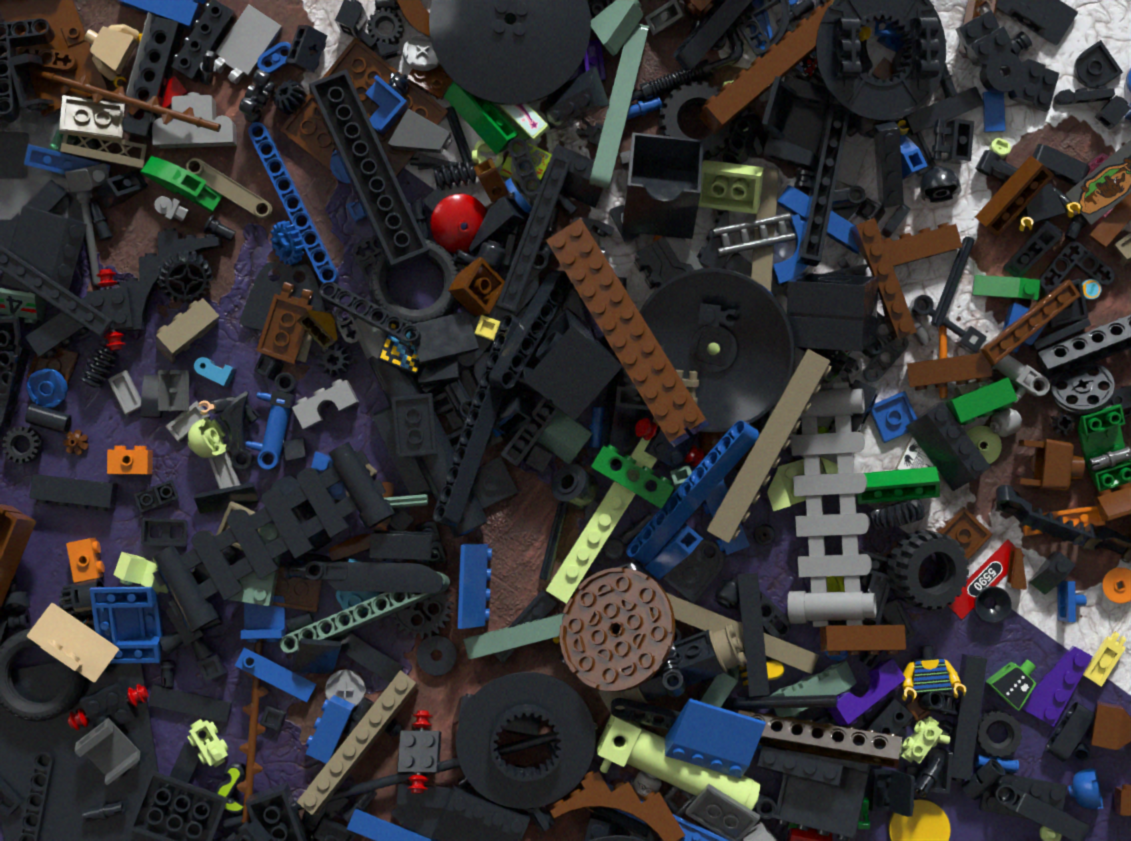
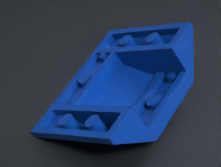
[90,587,163,663]

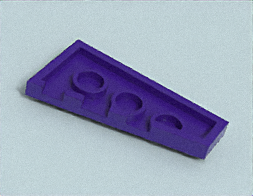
[1021,646,1093,727]

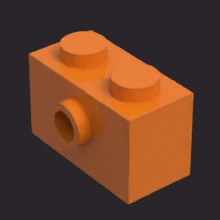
[107,446,153,474]
[66,537,105,583]

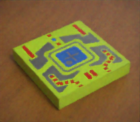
[500,137,552,191]

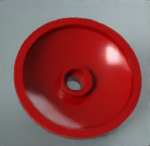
[430,194,487,254]

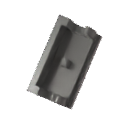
[158,370,189,411]

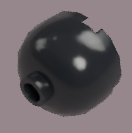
[920,166,962,203]

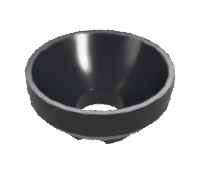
[974,586,1012,623]

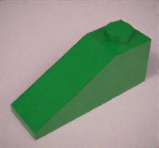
[972,275,1040,302]

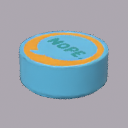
[1082,279,1101,300]

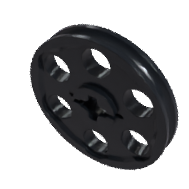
[1051,362,1115,414]

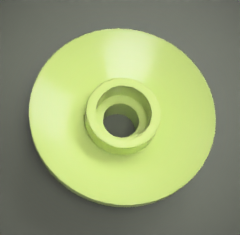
[966,426,1002,464]

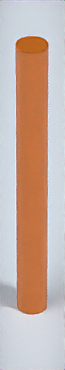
[939,325,948,398]

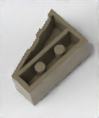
[156,299,219,364]

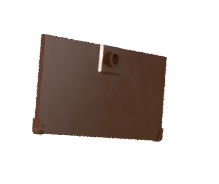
[0,0,108,117]

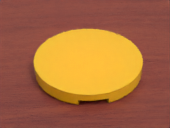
[889,798,950,841]

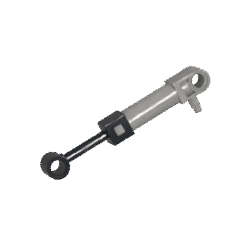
[910,295,1050,403]

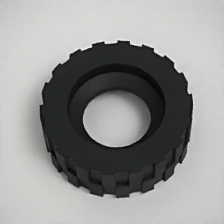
[976,710,1022,757]

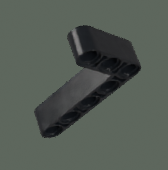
[0,18,55,123]

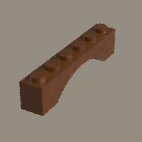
[850,218,917,340]

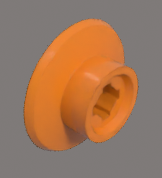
[1103,567,1131,604]

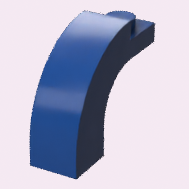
[772,214,808,285]

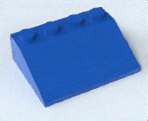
[458,543,492,629]
[665,699,766,778]

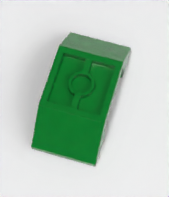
[1078,404,1131,492]

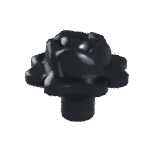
[389,72,409,95]

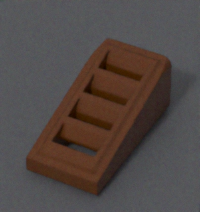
[1006,546,1027,590]

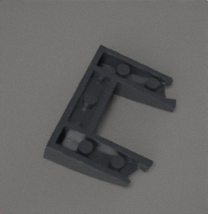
[829,549,891,626]

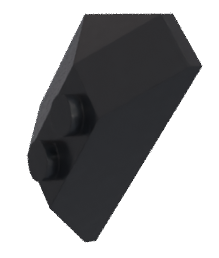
[271,474,332,552]

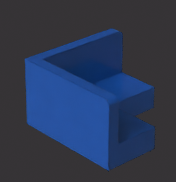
[365,75,409,136]

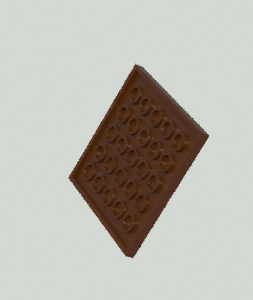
[280,37,448,188]

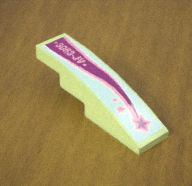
[497,104,550,141]

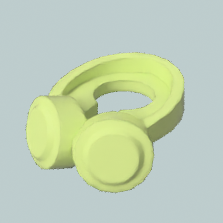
[472,140,503,168]

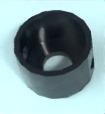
[551,464,598,510]

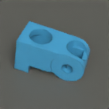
[194,357,237,387]

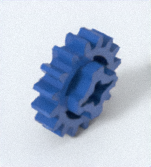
[270,221,304,265]

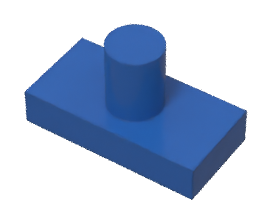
[1057,580,1087,622]

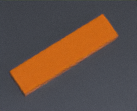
[1023,506,1105,536]

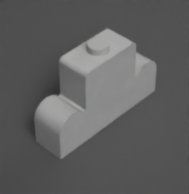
[152,92,237,149]

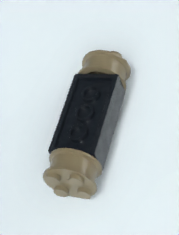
[616,624,747,708]

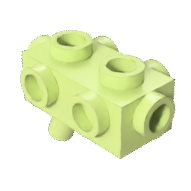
[901,716,950,764]
[187,719,228,767]

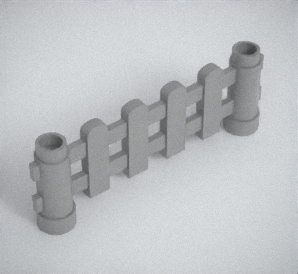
[776,382,876,627]

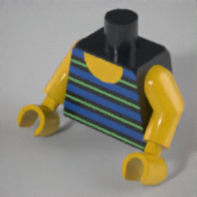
[902,645,966,702]

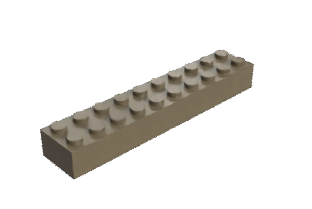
[707,349,831,543]

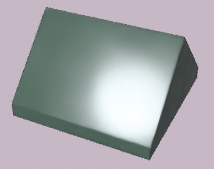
[538,409,593,464]

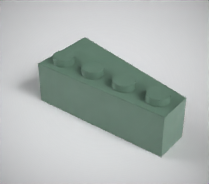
[228,523,282,607]

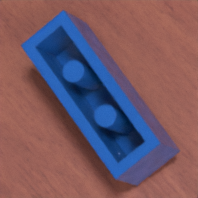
[305,695,355,764]

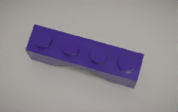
[827,658,906,726]

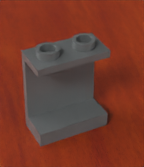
[75,718,140,785]

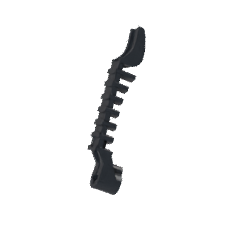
[996,485,1131,555]

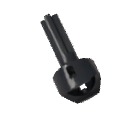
[1,573,31,614]

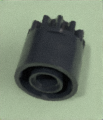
[59,578,105,618]

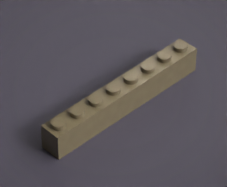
[297,670,419,815]

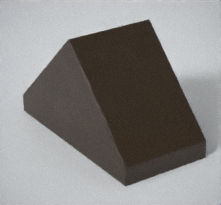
[297,309,337,350]

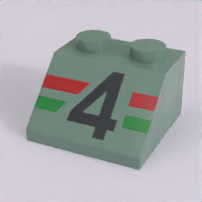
[0,288,47,324]

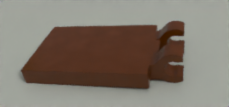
[256,282,314,364]

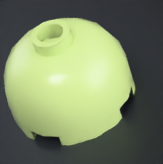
[188,417,227,458]

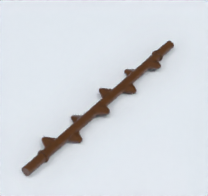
[32,69,221,132]
[237,638,268,825]

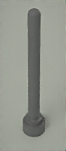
[75,190,101,287]

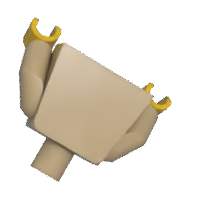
[84,24,143,88]

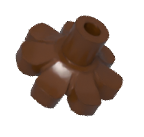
[63,430,89,455]

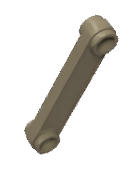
[186,158,273,219]

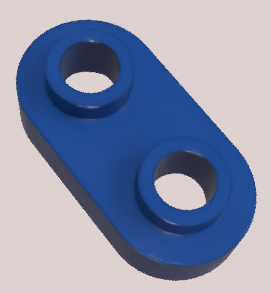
[257,42,291,74]

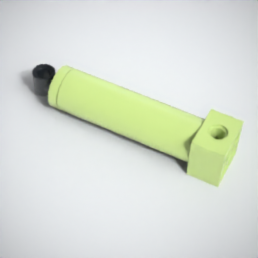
[596,714,777,819]

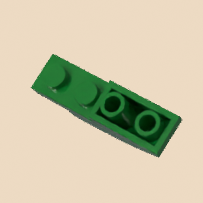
[140,156,223,214]

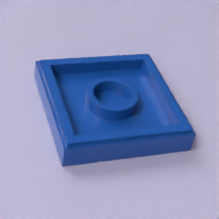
[870,391,917,443]

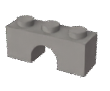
[292,379,359,429]

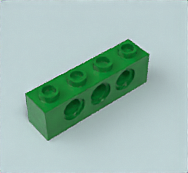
[591,445,674,509]

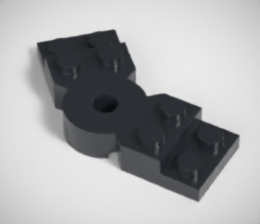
[955,9,1060,112]

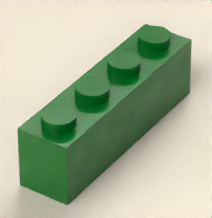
[444,82,519,155]
[856,467,940,504]

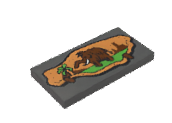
[1065,140,1131,225]

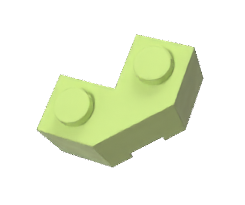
[114,552,168,595]

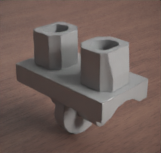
[154,196,188,221]

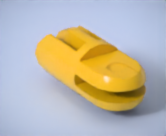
[739,660,784,686]

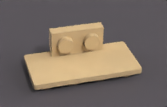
[27,603,119,682]

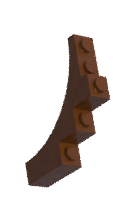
[550,771,685,841]

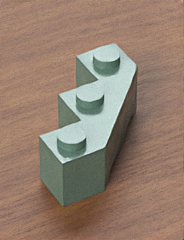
[770,661,857,718]

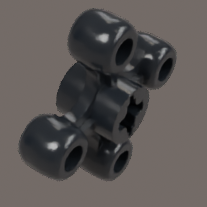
[239,69,275,124]

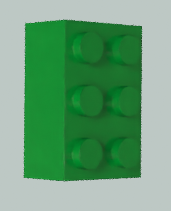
[944,377,1018,425]

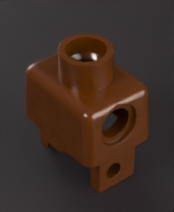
[1015,439,1085,490]

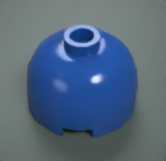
[1069,768,1103,810]

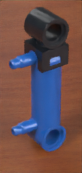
[245,373,298,469]

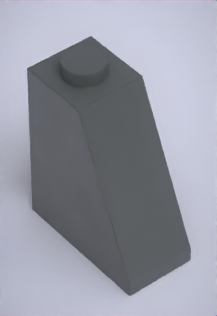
[388,109,452,154]

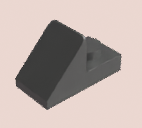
[645,0,686,35]
[64,162,109,192]

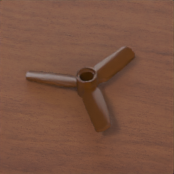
[328,482,425,566]

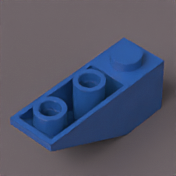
[900,135,928,180]
[644,523,703,580]

